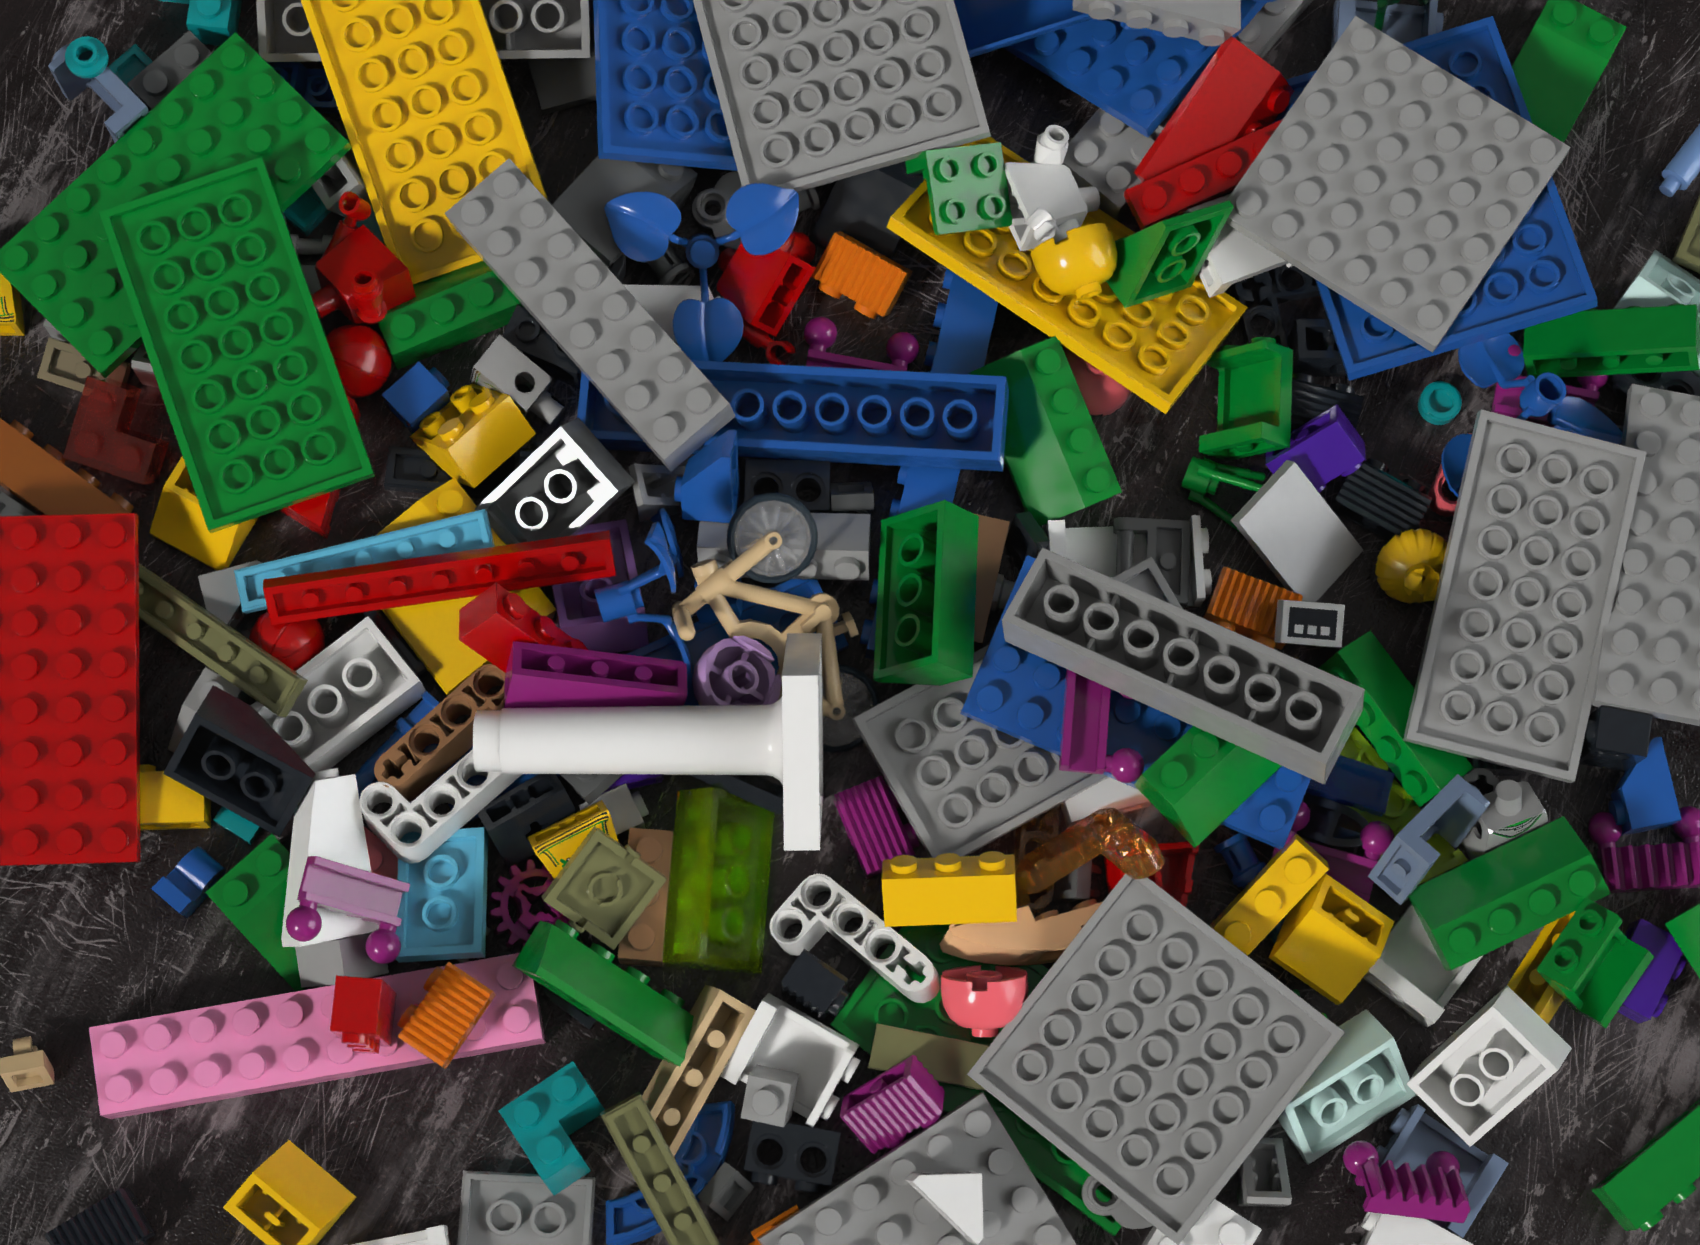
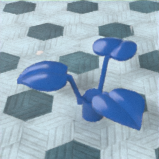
[604,183,799,362]
[1441,333,1623,497]
[594,508,692,696]

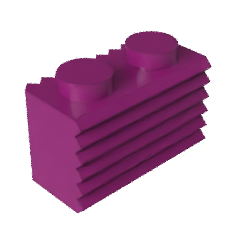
[833,776,919,879]
[840,1055,945,1154]

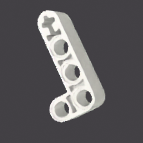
[359,749,522,864]
[770,874,941,1003]

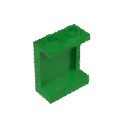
[1199,337,1293,461]
[1536,897,1654,1029]

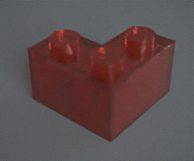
[63,376,169,485]

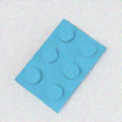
[396,827,488,963]

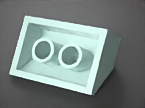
[1613,250,1700,378]
[1278,1009,1416,1164]

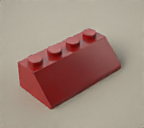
[1134,36,1294,216]

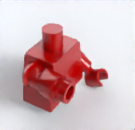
[311,191,416,324]
[717,231,816,365]

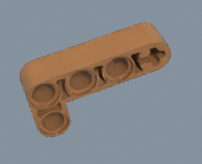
[374,664,505,802]

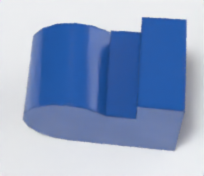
[151,846,226,919]

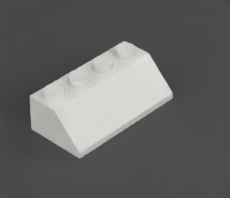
[251,616,426,781]

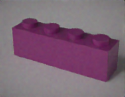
[504,641,687,708]

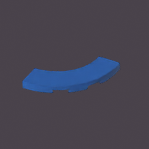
[606,1101,735,1245]

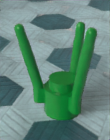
[1181,456,1266,533]

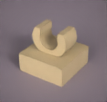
[0,1036,55,1092]

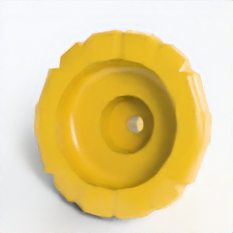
[1375,528,1448,604]

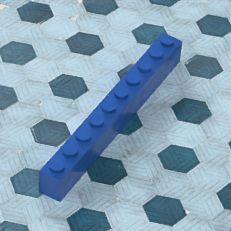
[860,268,998,660]

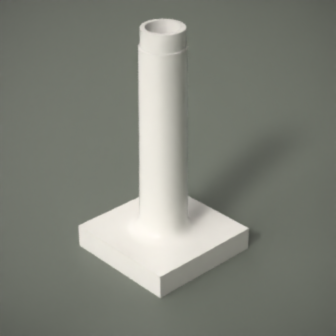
[473,633,823,851]

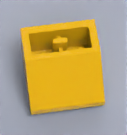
[410,383,536,488]
[149,456,258,571]
[1269,874,1395,1005]
[223,1140,356,1245]

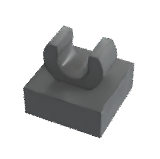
[830,482,874,514]
[1050,854,1101,903]
[697,1162,755,1222]

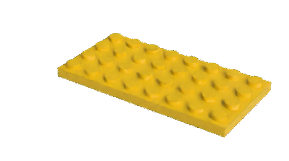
[301,0,549,285]
[886,137,1248,414]

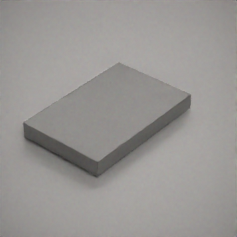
[1231,460,1363,602]
[457,1170,596,1245]

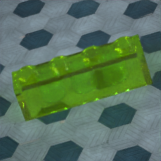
[663,787,774,973]

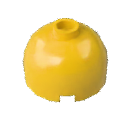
[1030,223,1118,300]

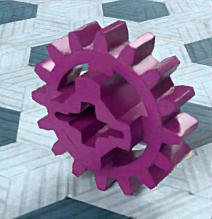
[488,859,572,949]

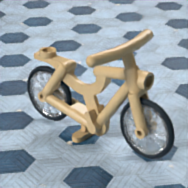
[672,493,880,753]

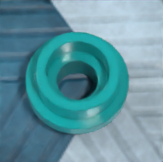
[65,36,109,78]

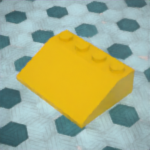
[375,478,556,695]

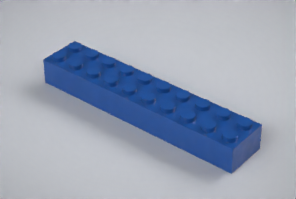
[577,360,1009,472]

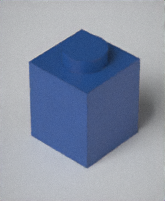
[382,362,451,434]

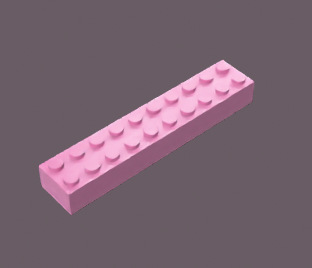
[89,953,546,1119]

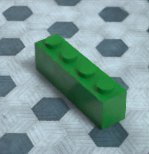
[1523,303,1700,379]
[1318,630,1473,807]
[1591,1098,1700,1232]

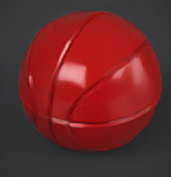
[326,324,392,399]
[249,611,325,671]

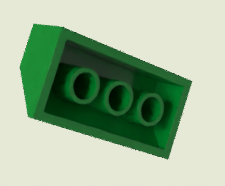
[377,261,525,370]
[968,336,1122,526]
[873,500,979,686]
[1134,726,1282,848]
[1409,816,1611,971]
[512,919,694,1067]

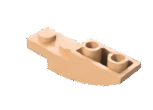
[939,899,1102,966]

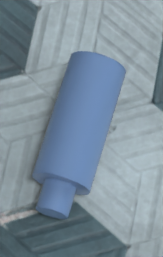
[1659,124,1700,197]

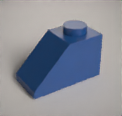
[674,430,739,523]
[1609,737,1682,836]

